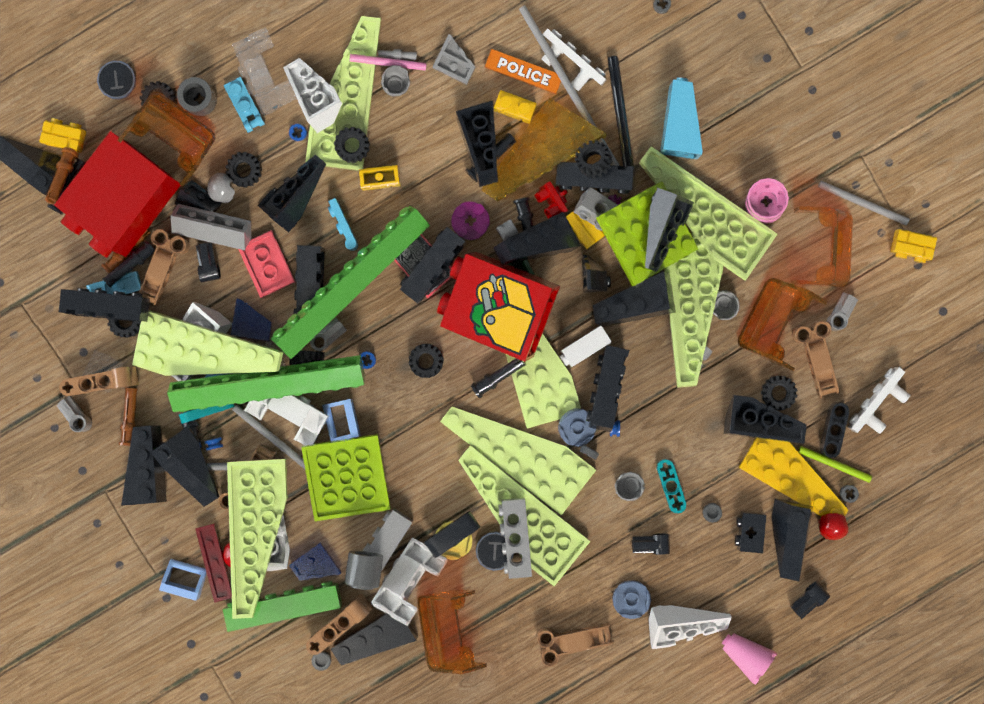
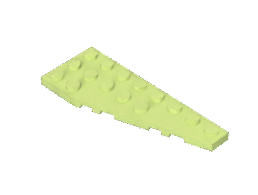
[306,16,381,171]
[639,147,777,280]
[664,233,723,388]
[132,310,283,376]
[506,334,581,428]
[440,406,596,515]
[458,445,590,586]
[227,459,288,619]

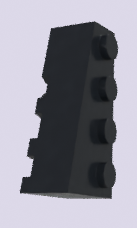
[494,212,581,265]
[399,227,466,305]
[293,245,325,314]
[586,345,630,432]
[121,425,167,506]
[331,612,418,666]

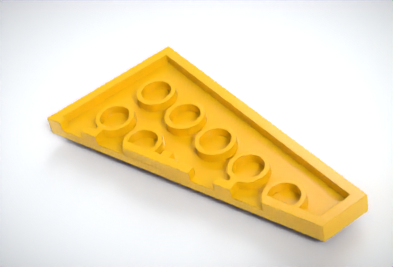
[739,438,848,516]

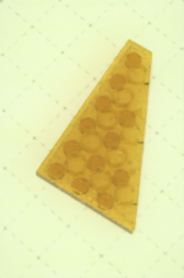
[481,98,607,202]

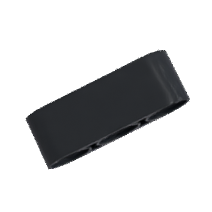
[820,402,849,458]
[424,511,481,558]

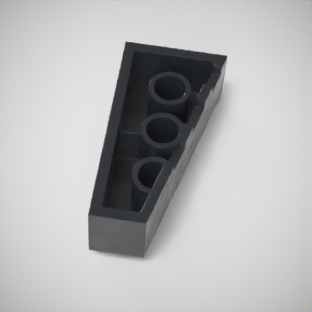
[456,100,498,187]
[556,162,636,194]
[593,271,676,327]
[58,288,150,322]

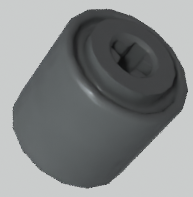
[177,77,217,116]
[345,551,383,590]

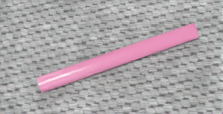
[349,54,426,71]

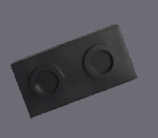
[735,511,767,553]

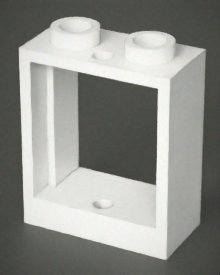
[560,326,611,367]

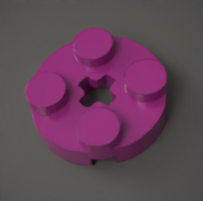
[451,201,490,240]

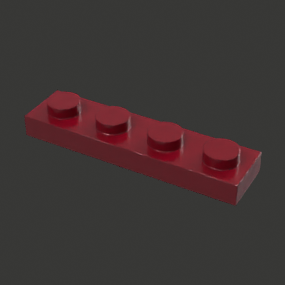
[195,523,232,603]

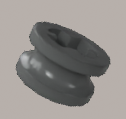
[653,0,671,14]
[840,485,859,503]

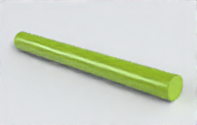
[798,446,872,483]

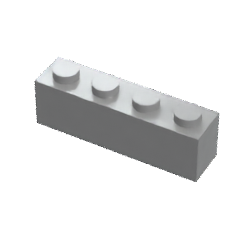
[171,204,251,250]
[363,508,414,571]

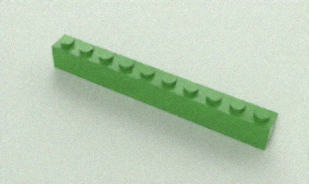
[271,206,430,359]
[167,355,365,412]

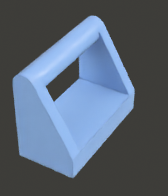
[322,399,361,441]
[159,559,207,601]

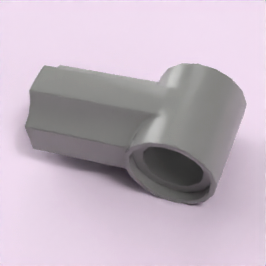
[826,292,858,331]
[310,318,347,352]
[57,396,92,432]

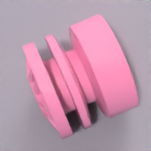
[745,178,789,224]

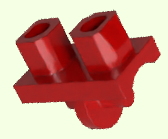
[534,181,568,219]

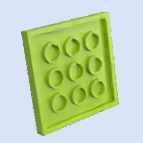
[596,181,698,286]
[301,434,391,521]

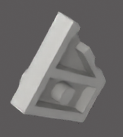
[432,34,475,85]

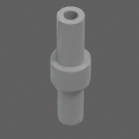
[378,49,417,60]

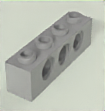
[573,187,617,231]
[498,497,532,579]

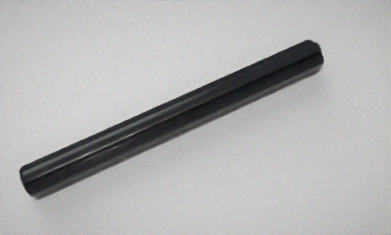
[608,56,634,167]

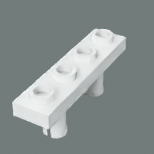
[542,29,606,91]
[848,367,910,434]

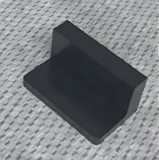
[175,180,222,212]

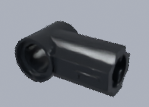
[196,243,221,283]
[632,533,670,555]
[790,581,830,619]

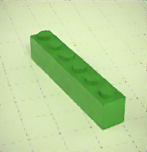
[223,581,342,632]

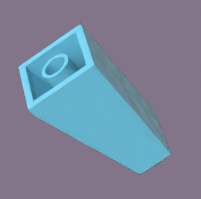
[660,77,703,160]

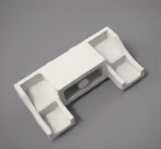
[244,395,329,445]
[371,538,448,626]

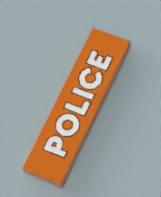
[485,49,561,94]

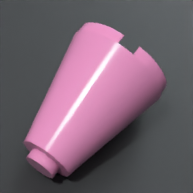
[722,633,778,685]

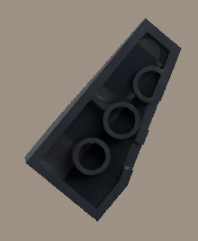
[151,426,220,507]

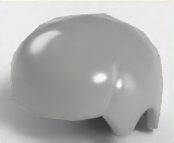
[381,65,410,97]
[207,173,235,203]
[713,290,740,320]
[615,472,645,501]

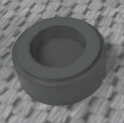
[580,445,599,460]
[702,503,722,523]
[312,650,331,671]

